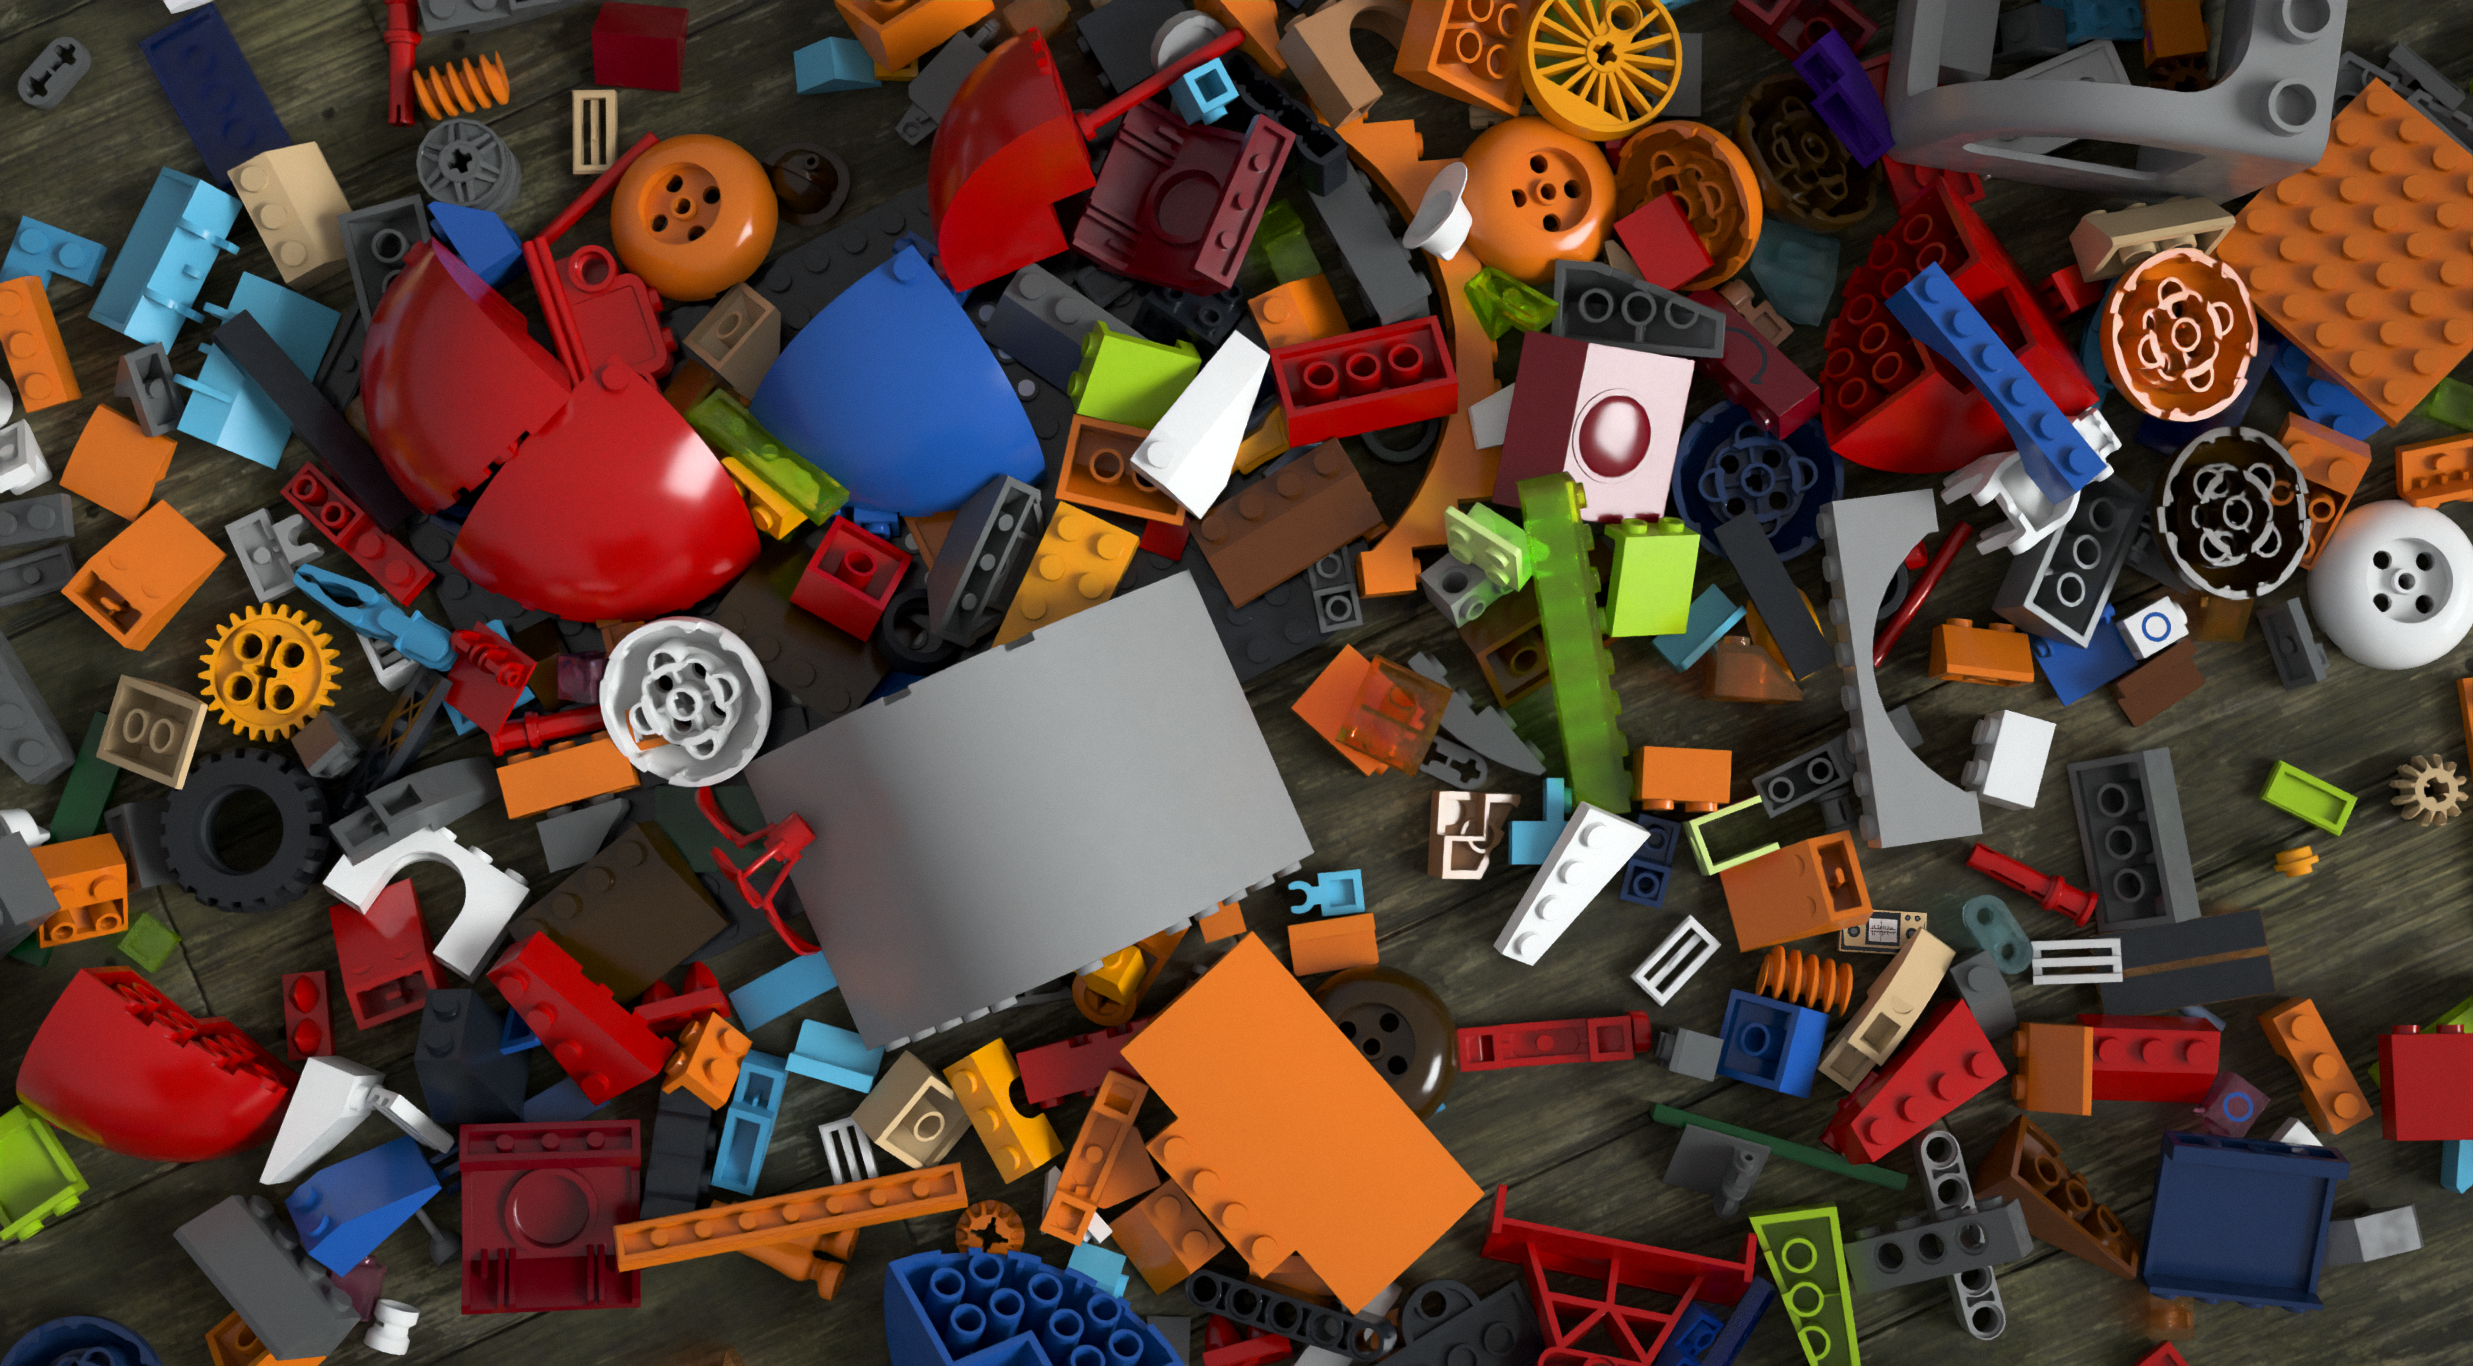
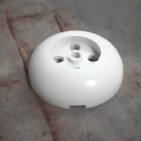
[2307,500,2473,670]
[599,616,772,787]

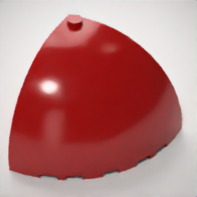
[927,25,1097,293]
[1819,175,2100,474]
[360,236,572,515]
[450,353,761,623]
[16,965,301,1163]

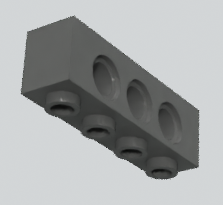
[1843,1194,2034,1296]

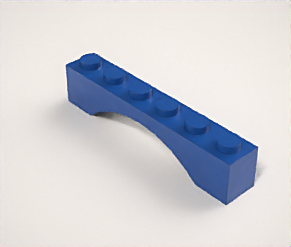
[1884,261,2107,506]

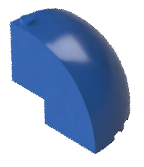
[746,245,1048,517]
[884,1247,1185,1366]

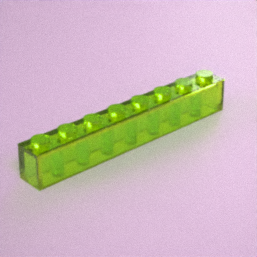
[1516,471,1635,814]

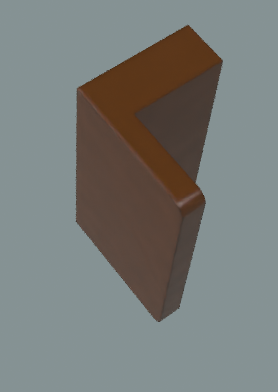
[2105,637,2205,728]

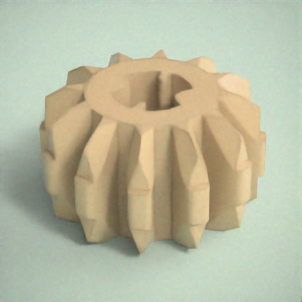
[2389,754,2469,827]

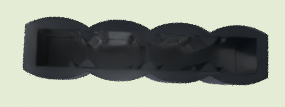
[1219,48,1347,197]
[639,1071,724,1221]

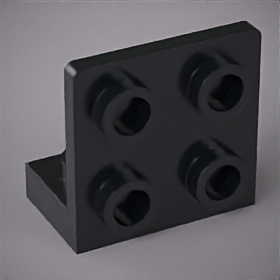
[1131,280,1255,374]

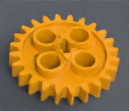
[198,603,343,743]

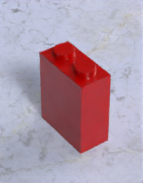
[2377,1024,2473,1141]

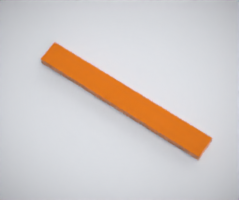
[613,1162,968,1272]

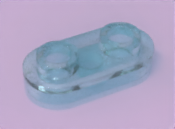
[1962,895,2034,974]

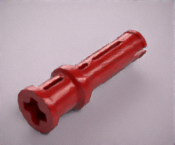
[383,0,422,127]
[489,704,606,757]
[1965,841,2098,928]

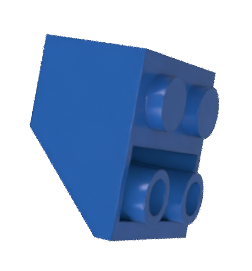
[428,201,529,292]

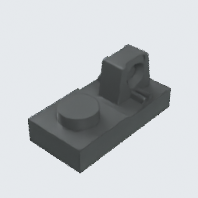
[2382,39,2465,111]
[2256,597,2330,691]

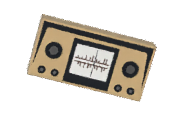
[1836,910,1927,954]

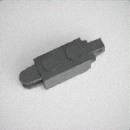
[895,18,1011,150]

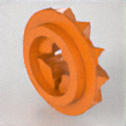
[1072,974,1139,1026]
[956,1200,1025,1255]

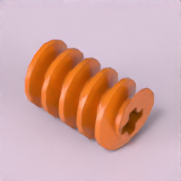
[412,51,509,121]
[1756,945,1853,1017]

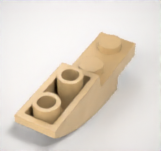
[1817,926,1956,1093]

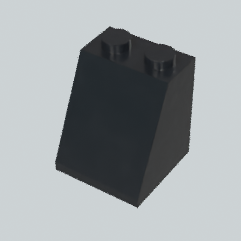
[414,989,533,1123]

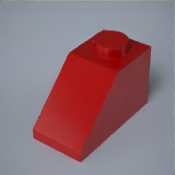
[2035,263,2106,323]

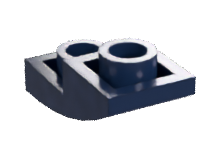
[1619,810,1682,909]

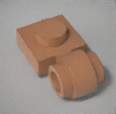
[1716,278,1794,347]

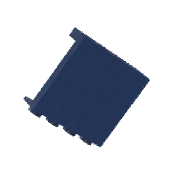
[2139,1130,2350,1313]

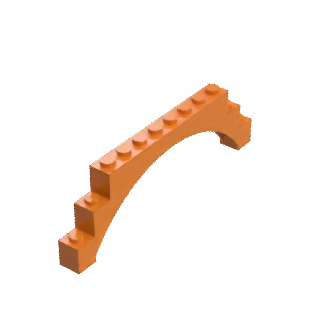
[1302,90,1503,599]

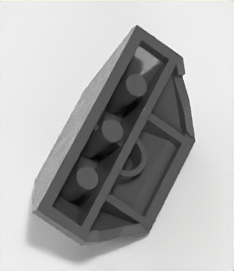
[926,473,1045,648]

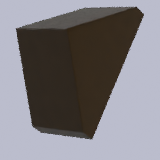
[511,617,588,713]

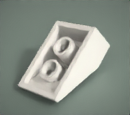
[259,1056,386,1185]

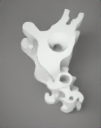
[1940,407,2122,555]

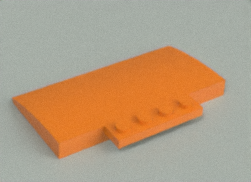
[1120,930,1485,1316]

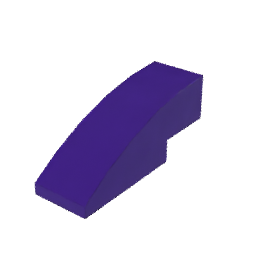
[1792,28,1896,169]

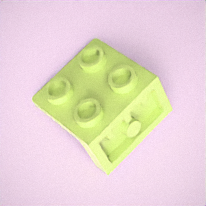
[1444,501,1549,592]

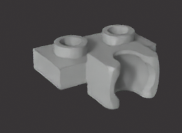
[224,508,324,604]

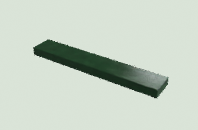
[7,711,124,968]
[1647,1101,1908,1191]

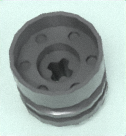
[416,118,522,216]

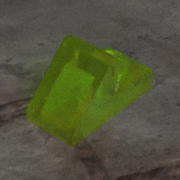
[1255,198,1322,285]
[1464,265,1559,342]

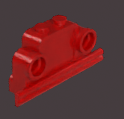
[520,236,678,395]

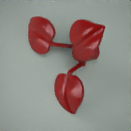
[695,785,822,956]

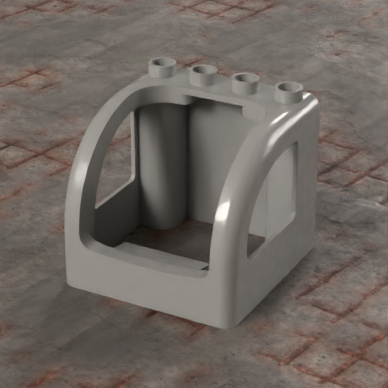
[1883,0,2348,205]

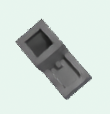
[2322,1204,2424,1267]

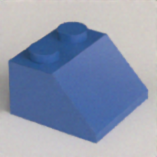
[1715,989,1830,1099]

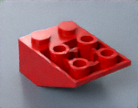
[329,878,450,1031]

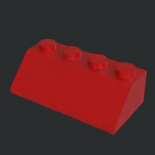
[1269,315,1458,449]

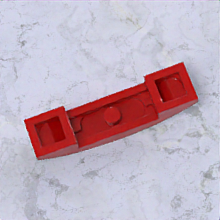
[1457,1015,1634,1072]

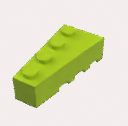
[1748,1201,1861,1366]

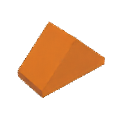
[1097,1123,1162,1209]

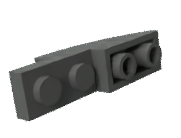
[417,0,586,37]
[0,493,75,551]
[1405,651,1546,777]
[1751,704,1924,819]
[329,756,503,866]

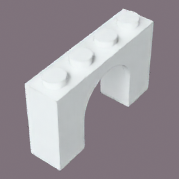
[323,826,533,984]

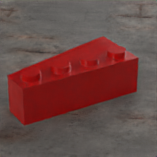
[486,930,677,1106]
[1829,998,2008,1166]
[1016,1014,1156,1109]

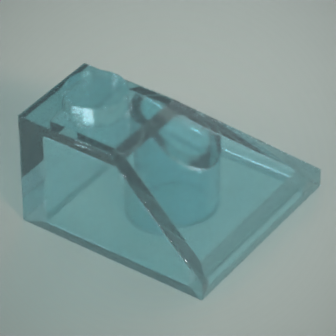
[1750,217,1841,327]

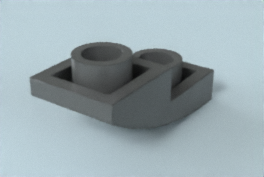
[1307,545,1363,633]

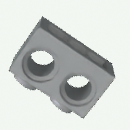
[1419,552,1514,629]

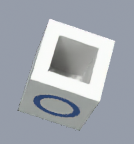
[2114,596,2189,660]

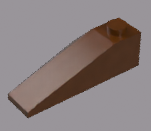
[1973,1114,2140,1281]

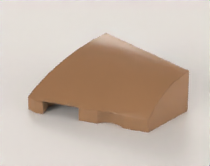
[1427,790,1521,879]

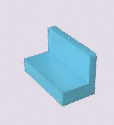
[1650,583,1748,674]
[785,1019,885,1094]

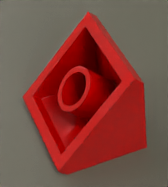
[1613,190,1715,293]

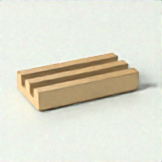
[572,90,618,177]

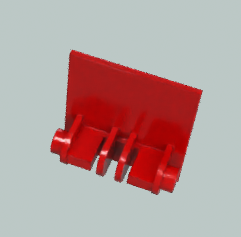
[443,621,538,738]

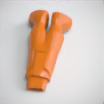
[710,1199,860,1302]

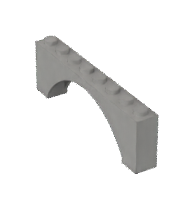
[1816,488,1983,848]

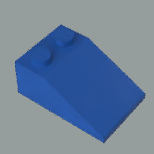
[285,1134,442,1277]

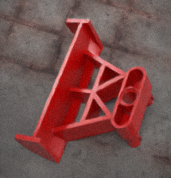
[1480,1184,1757,1366]

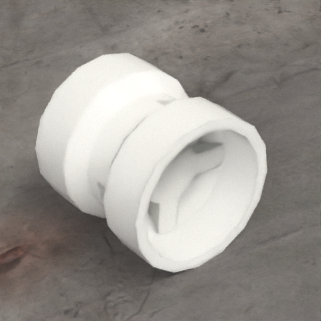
[363,1299,420,1355]

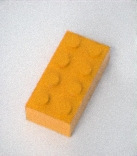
[991,501,1140,649]

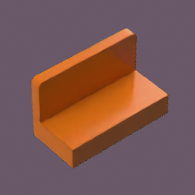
[1287,912,1379,976]

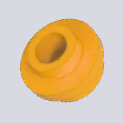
[2274,845,2319,878]

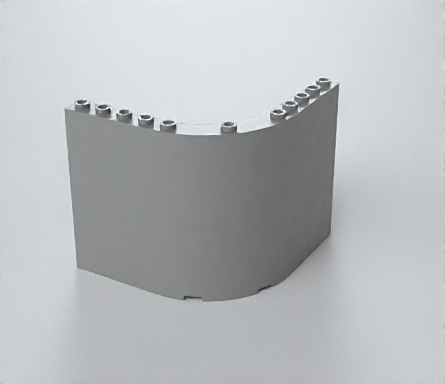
[743,569,1314,1052]

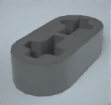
[18,36,91,110]
[1409,734,1488,791]

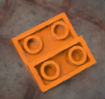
[59,403,178,523]

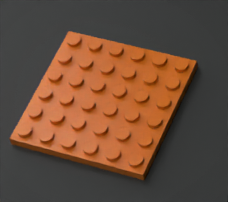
[2209,77,2473,428]

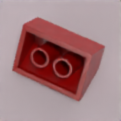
[2076,1014,2221,1103]

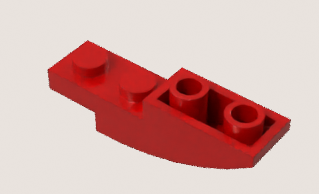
[280,460,436,607]

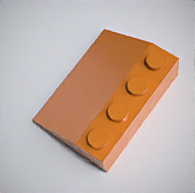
[1393,0,1549,118]

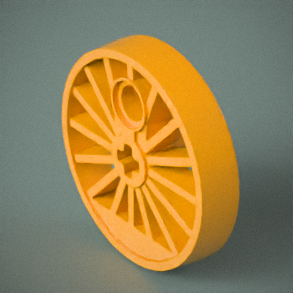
[1518,0,1682,141]

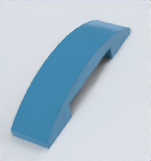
[728,946,838,1033]

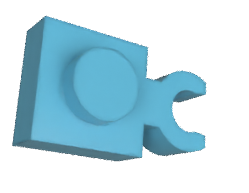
[1288,869,1365,916]

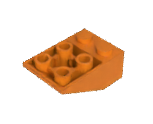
[1192,0,1287,80]
[2269,411,2372,571]
[61,499,227,651]
[1719,830,1873,953]

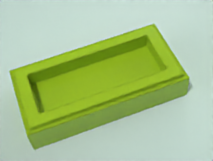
[2258,760,2358,837]

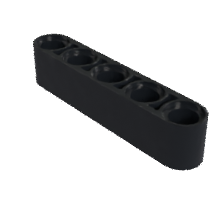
[1185,1265,1397,1362]

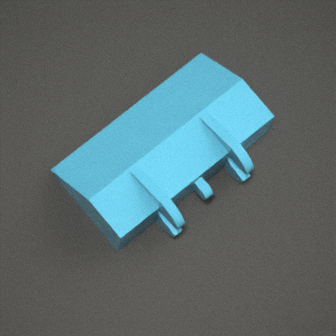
[88,166,243,355]
[173,271,342,470]

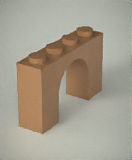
[1275,0,1412,130]

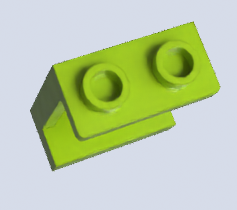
[1067,320,1202,431]
[1590,517,1700,637]
[0,1104,90,1242]

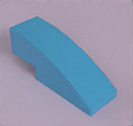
[711,1049,789,1196]

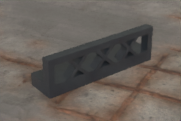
[331,664,453,819]

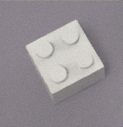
[1961,710,2056,810]

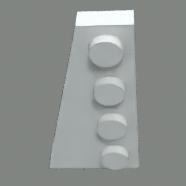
[1493,801,1651,966]

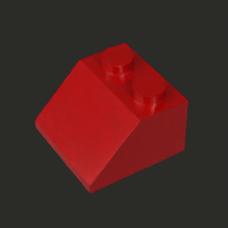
[790,515,914,642]

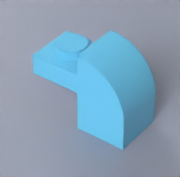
[1508,778,1572,865]

